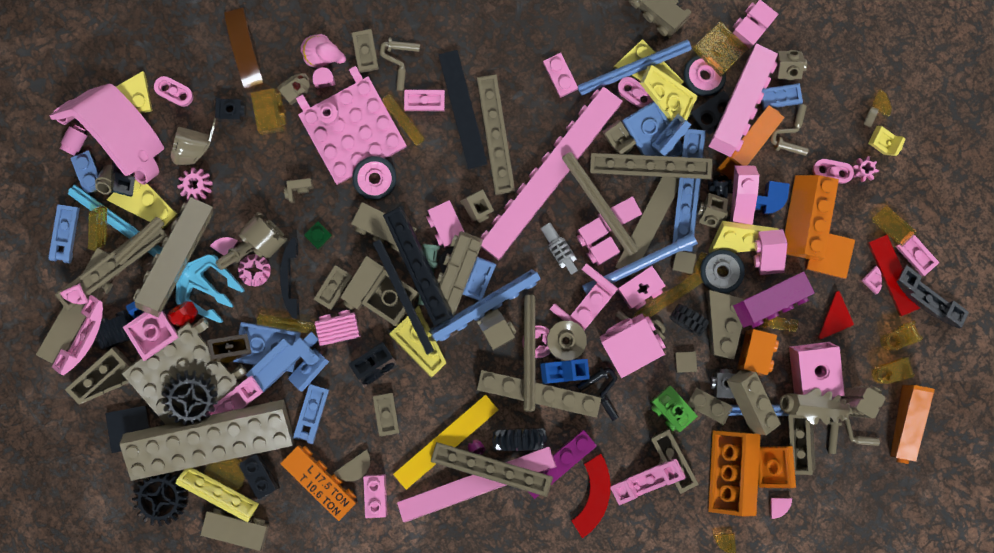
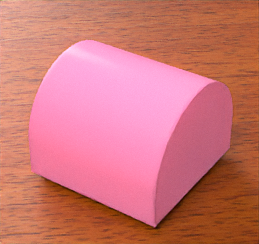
[313,67,336,88]

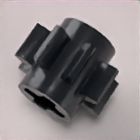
[708,174,733,198]

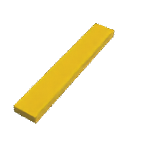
[393,395,499,490]

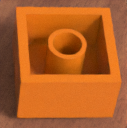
[737,329,779,376]

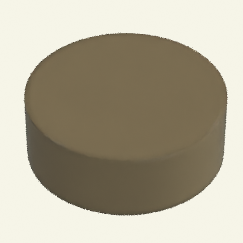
[863,106,879,128]

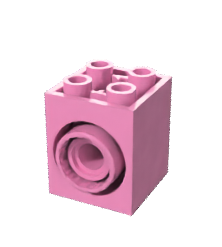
[599,313,666,378]
[789,342,845,400]

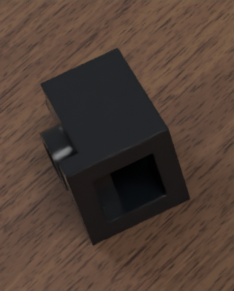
[215,98,246,122]

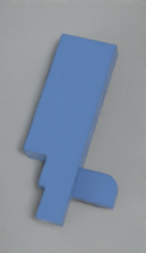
[246,332,320,392]

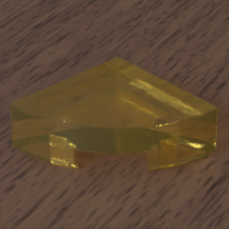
[870,90,892,117]
[713,533,736,553]

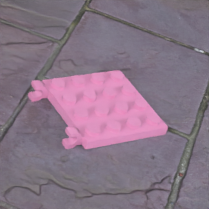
[296,66,407,185]

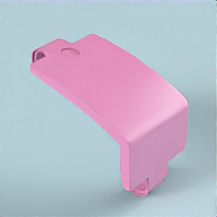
[49,84,164,185]

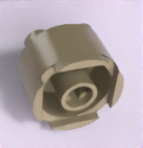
[238,212,287,258]

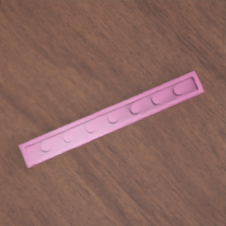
[397,447,556,522]

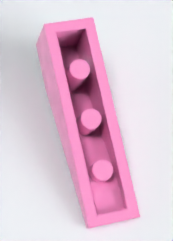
[730,166,759,225]

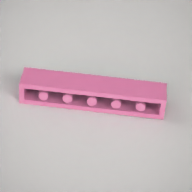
[708,44,778,157]

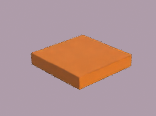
[806,233,855,279]
[758,446,796,488]

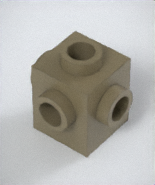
[775,50,807,80]
[697,193,728,229]

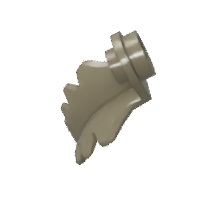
[780,388,852,425]

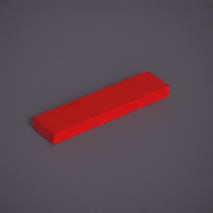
[867,235,920,316]

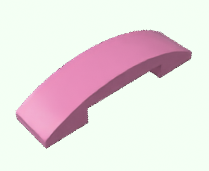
[52,295,103,375]
[202,376,263,417]
[611,459,686,505]

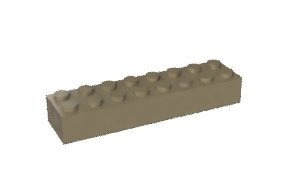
[120,399,294,481]

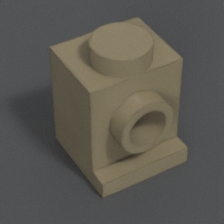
[460,190,494,223]

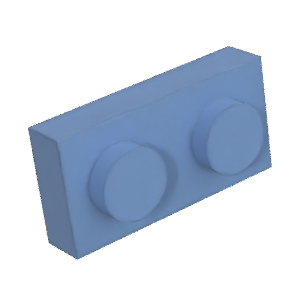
[652,114,691,156]
[70,150,99,195]

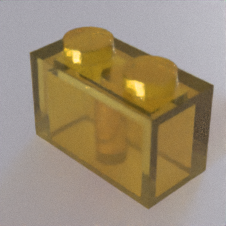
[251,88,287,135]

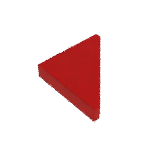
[818,291,854,340]

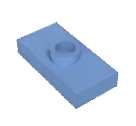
[761,83,803,110]
[463,256,496,301]
[288,348,329,392]

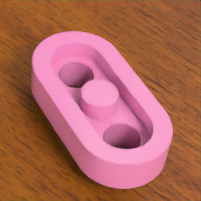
[154,76,193,107]
[618,77,653,109]
[812,159,854,184]

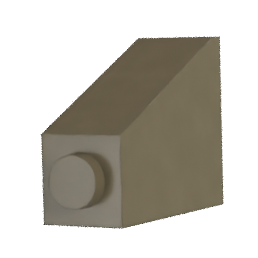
[341,256,386,311]

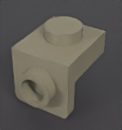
[602,120,636,154]

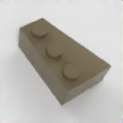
[629,0,692,38]
[706,290,745,360]
[476,309,516,351]
[65,346,132,405]

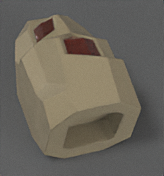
[277,73,310,105]

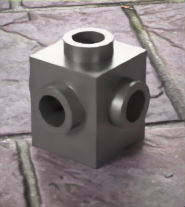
[711,369,735,398]

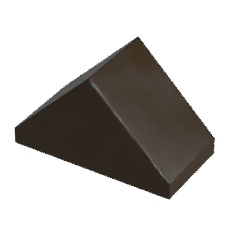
[206,334,251,363]

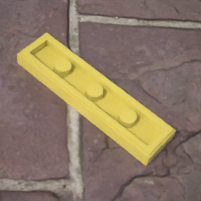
[176,468,259,522]

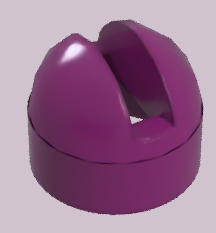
[467,440,485,455]

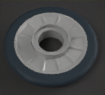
[700,249,745,294]

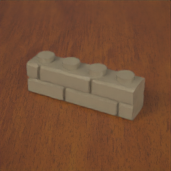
[437,231,483,317]
[840,385,886,419]

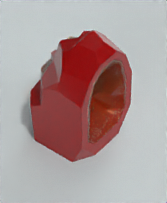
[167,301,198,327]

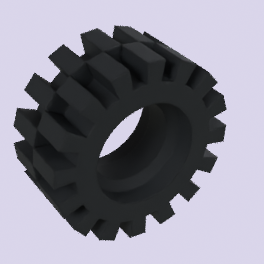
[669,303,709,336]

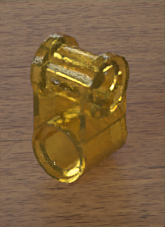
[880,320,923,351]
[872,357,915,384]

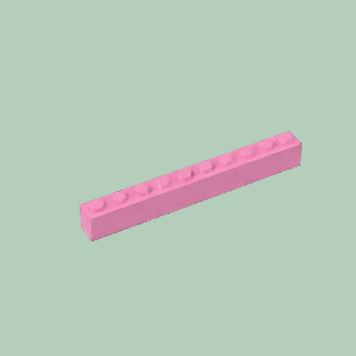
[480,87,623,261]

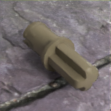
[216,241,253,270]

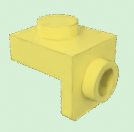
[868,126,906,156]

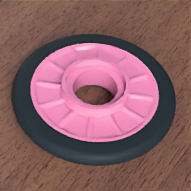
[684,54,726,96]
[352,156,396,200]

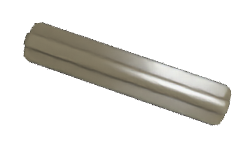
[114,217,164,265]

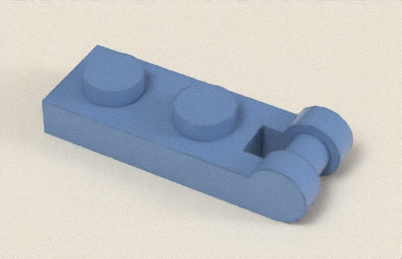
[49,204,80,263]
[293,384,330,444]

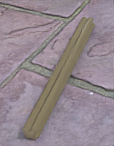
[562,152,638,255]
[524,295,535,412]

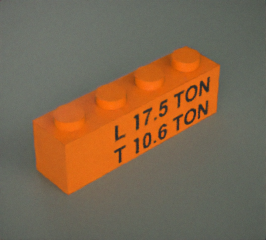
[280,445,358,521]

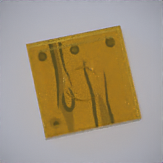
[693,21,749,77]

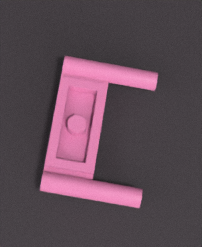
[550,263,618,330]

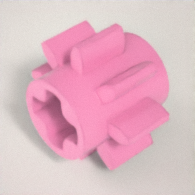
[852,157,879,182]

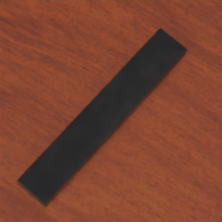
[438,50,488,170]
[383,206,453,326]
[373,240,434,355]

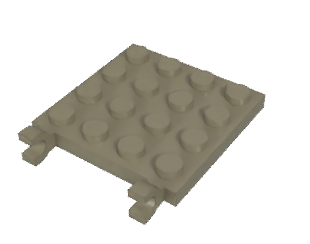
[122,317,247,425]

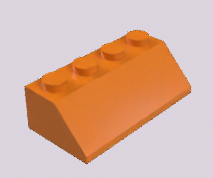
[784,175,839,261]
[708,430,761,516]

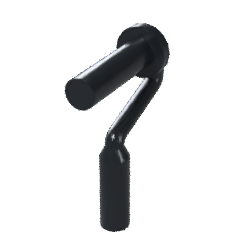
[576,366,619,421]

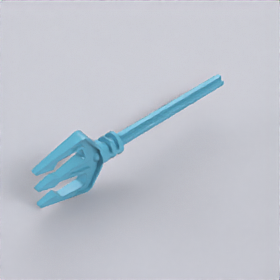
[68,184,245,323]

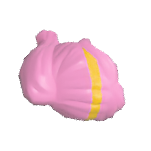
[300,34,346,68]

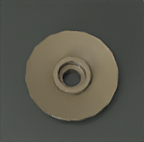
[547,321,587,361]

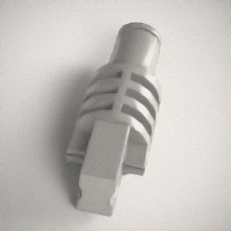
[541,223,578,275]

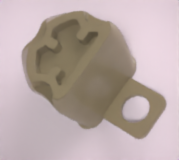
[170,118,216,165]

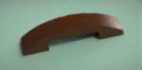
[224,8,264,89]

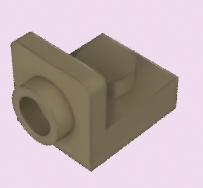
[284,178,314,203]

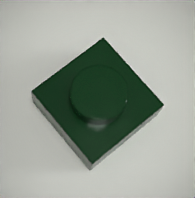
[304,222,333,250]

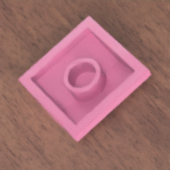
[123,311,179,361]

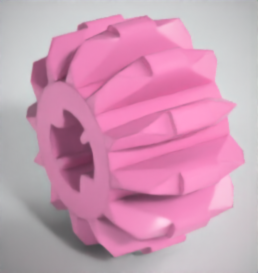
[177,168,213,201]

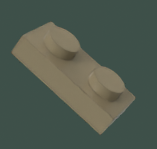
[352,29,379,73]
[314,265,353,310]
[688,388,733,425]
[373,393,400,437]

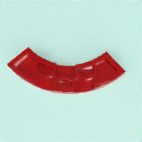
[571,453,611,539]

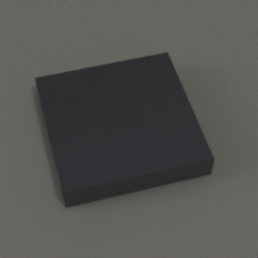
[105,406,151,453]

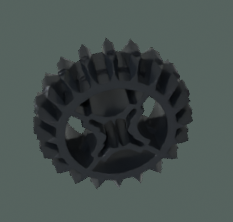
[161,370,218,425]
[492,428,547,451]
[132,472,189,527]

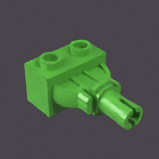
[650,385,698,433]

